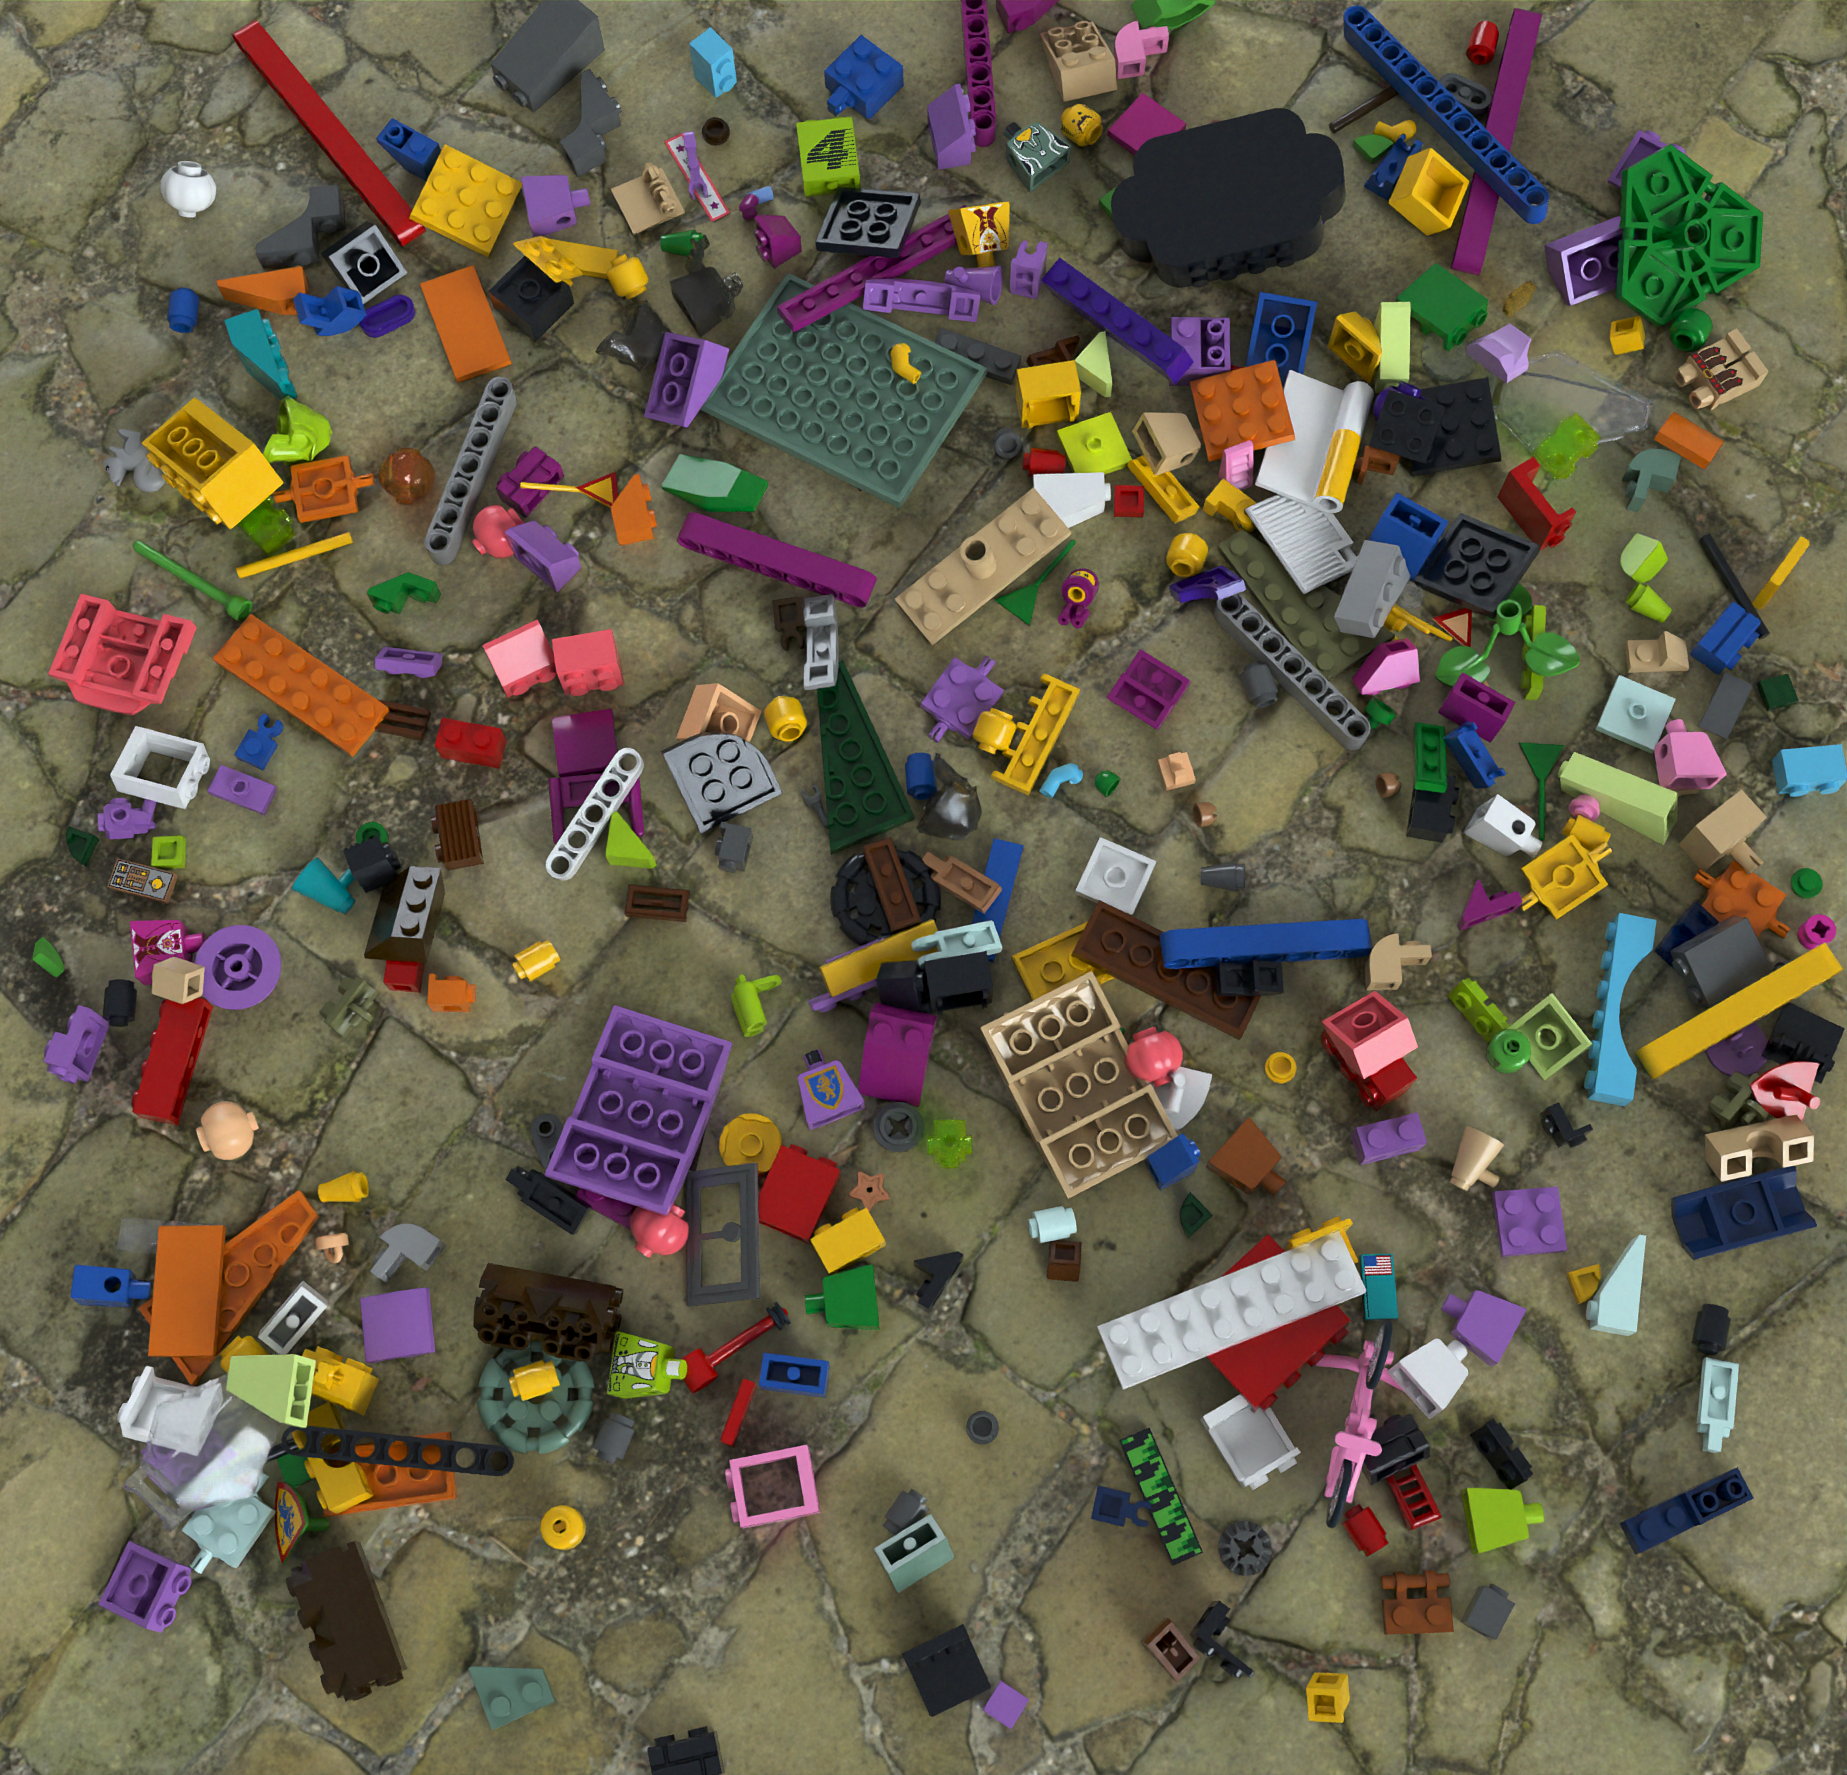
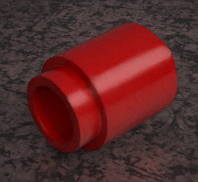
[1466,21,1499,65]
[1022,447,1066,477]
[1341,1504,1389,1557]

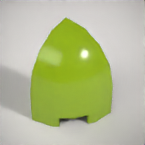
[1620,533,1669,583]

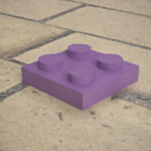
[1492,1187,1567,1257]

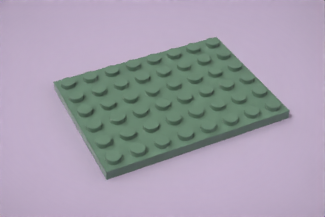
[700,273,987,509]

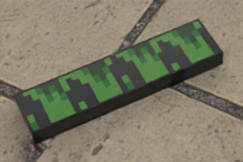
[1119,1427,1203,1566]

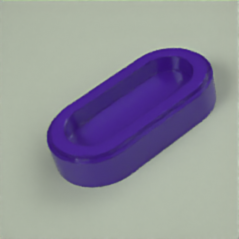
[359,295,415,338]

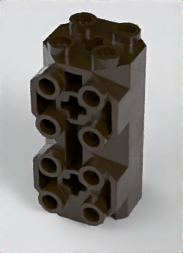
[473,1263,624,1362]
[286,1541,407,1702]

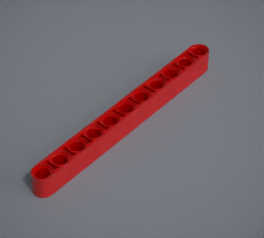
[232,19,426,247]

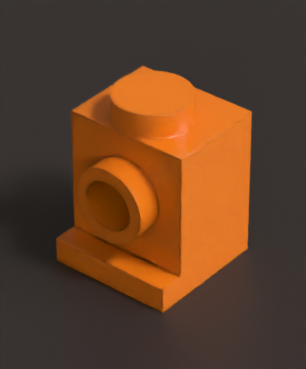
[427,974,476,1012]

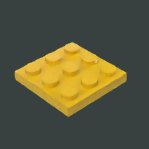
[409,144,522,257]

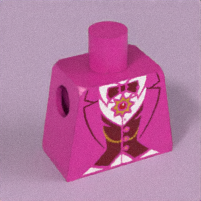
[130,920,207,985]

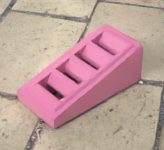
[1218,440,1253,491]

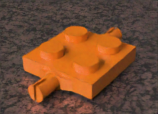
[273,455,375,523]
[1693,860,1791,939]

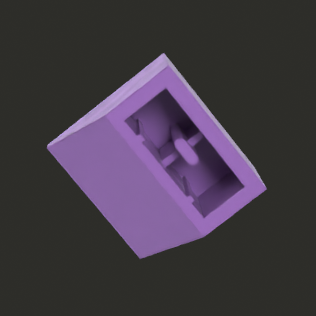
[927,84,976,170]
[1169,317,1230,386]

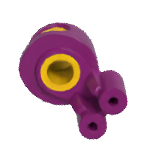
[1057,568,1099,629]

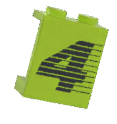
[796,116,860,197]

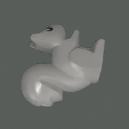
[103,428,165,492]

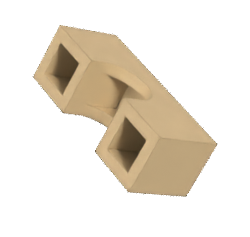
[1705,1114,1814,1182]

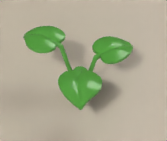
[1435,583,1580,688]

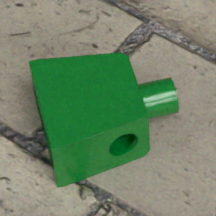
[805,1264,880,1330]

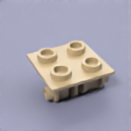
[611,163,685,235]

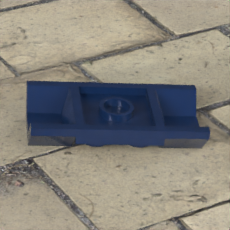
[1671,1165,1817,1260]

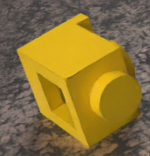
[1306,1672,1350,1723]

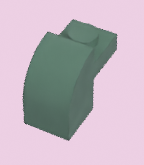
[1621,449,1681,512]

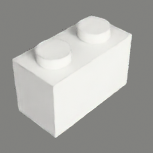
[258,1281,328,1355]

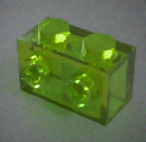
[1529,412,1602,480]
[237,496,296,557]

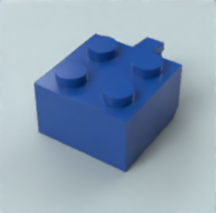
[824,35,904,119]

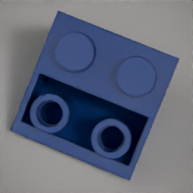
[1369,493,1449,582]

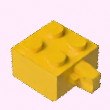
[302,1346,379,1416]

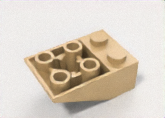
[1040,21,1117,102]

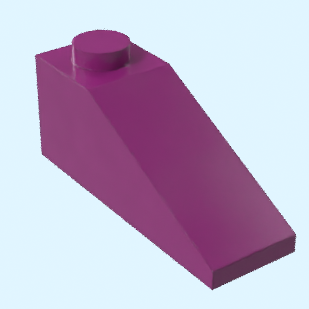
[996,0,1059,33]

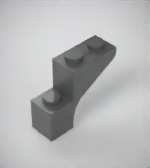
[560,68,622,177]
[255,185,346,269]

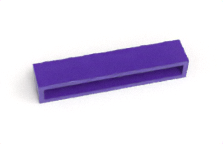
[1041,257,1194,384]

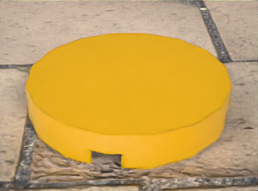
[719,1113,782,1176]

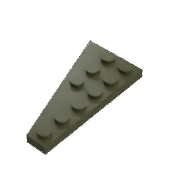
[1218,529,1395,681]

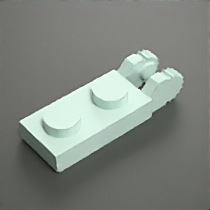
[911,920,1003,969]

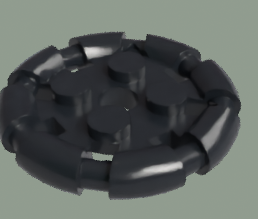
[830,845,941,946]

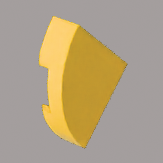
[1566,1264,1601,1305]

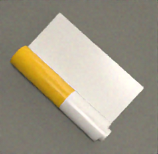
[1255,370,1374,513]

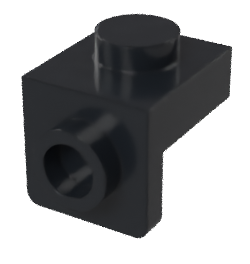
[1541,1102,1593,1148]

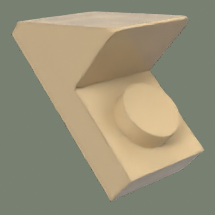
[1625,631,1689,673]

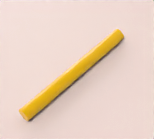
[236,532,354,579]

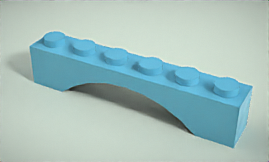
[1584,913,1657,1107]

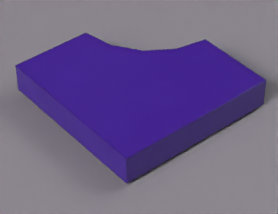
[1169,565,1246,603]

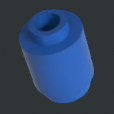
[167,287,200,333]
[905,752,937,800]

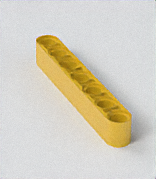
[1635,943,1844,1080]

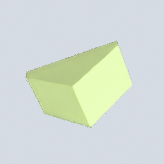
[1075,331,1112,397]

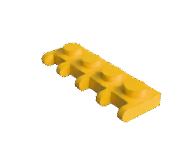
[990,674,1080,796]

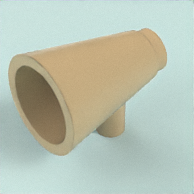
[1450,1125,1505,1191]

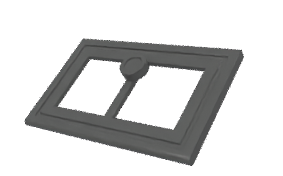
[686,1163,760,1307]

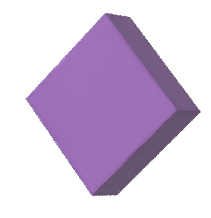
[983,1681,1029,1729]

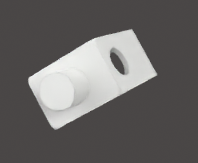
[1463,794,1543,857]
[1387,1338,1469,1420]

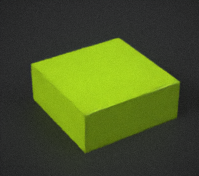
[151,835,187,869]

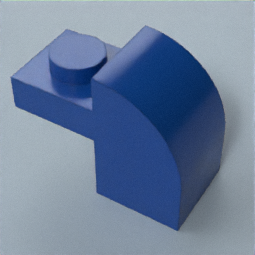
[293,286,366,336]

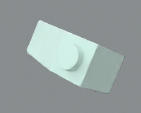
[1586,1235,1646,1336]

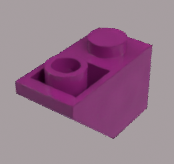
[754,215,802,269]

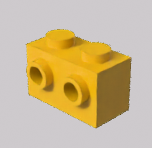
[810,1207,886,1276]

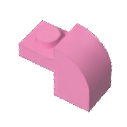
[1114,21,1169,79]

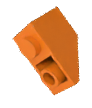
[610,474,657,546]

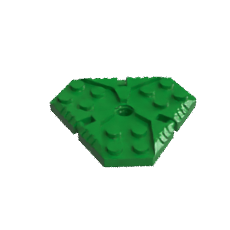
[1616,144,1763,326]

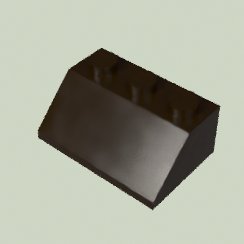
[364,866,445,963]

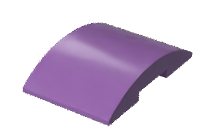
[545,1005,732,1216]

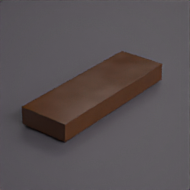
[862,837,921,934]

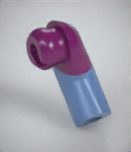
[739,186,774,220]

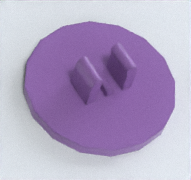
[1706,1022,1768,1076]

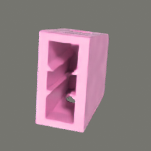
[1654,719,1727,790]

